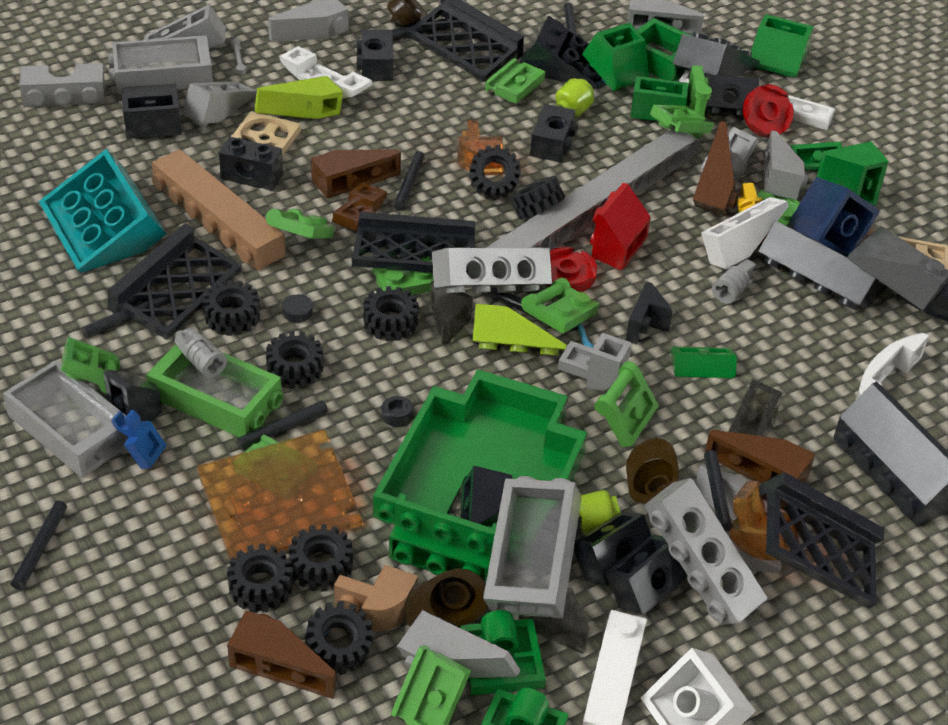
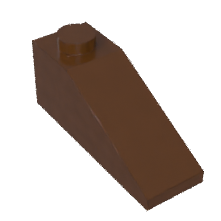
[692,121,739,216]
[311,149,401,199]
[704,430,815,484]
[227,610,336,699]

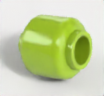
[555,78,594,118]
[579,490,620,535]

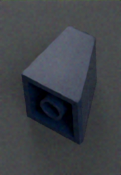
[787,177,880,257]

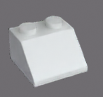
[641,648,756,725]

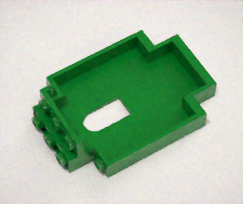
[373,369,587,583]

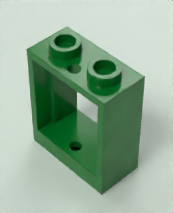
[637,18,692,81]

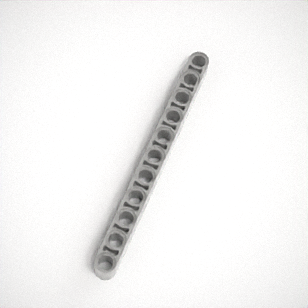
[486,127,700,275]

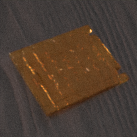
[197,430,363,560]

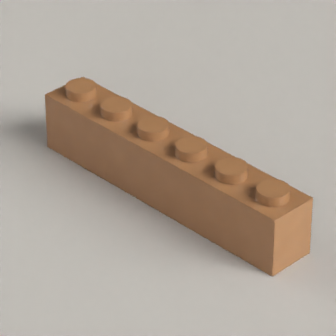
[151,149,286,271]

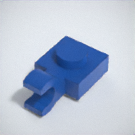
[111,410,167,469]

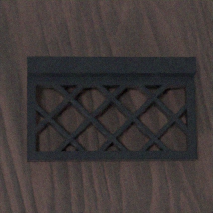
[408,0,524,82]
[352,212,476,274]
[107,223,242,340]
[759,472,884,608]

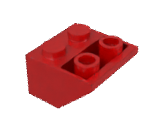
[590,182,651,270]

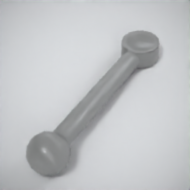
[231,39,247,75]

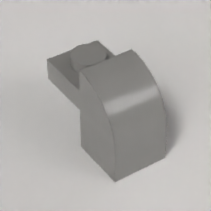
[701,127,759,183]
[558,333,632,390]

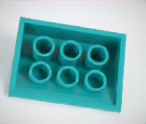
[38,149,167,273]

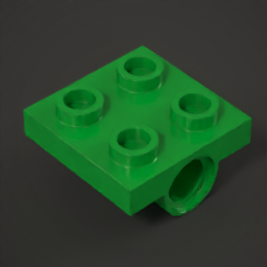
[461,610,546,696]
[481,688,569,725]

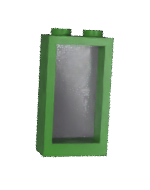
[146,344,283,437]

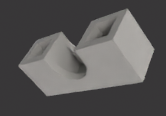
[19,63,106,107]

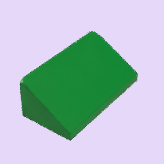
[789,141,842,171]
[670,346,737,378]

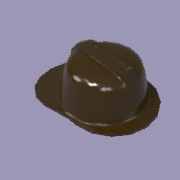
[387,0,427,27]
[626,438,680,505]
[405,568,487,628]

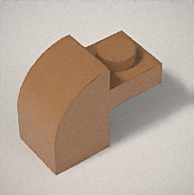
[334,565,418,632]

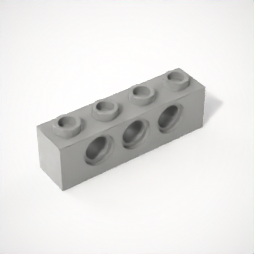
[432,248,552,294]
[644,478,767,625]

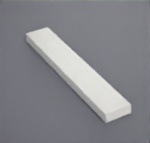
[679,70,835,130]

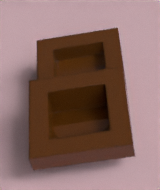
[332,183,387,232]

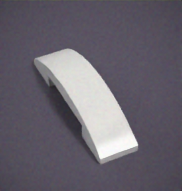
[280,46,372,98]
[856,333,929,399]

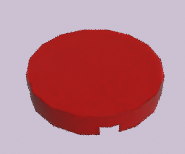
[743,84,794,138]
[546,247,597,292]

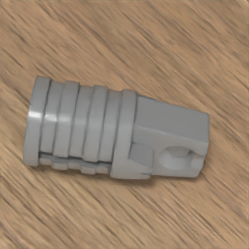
[712,259,756,304]
[175,328,227,378]

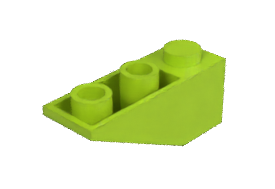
[254,76,343,119]
[473,304,566,356]

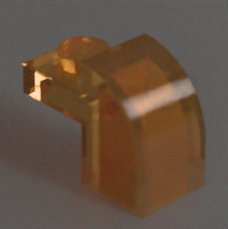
[457,120,504,175]
[729,481,799,561]

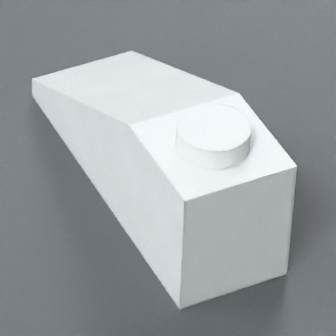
[701,197,789,269]
[582,610,647,725]

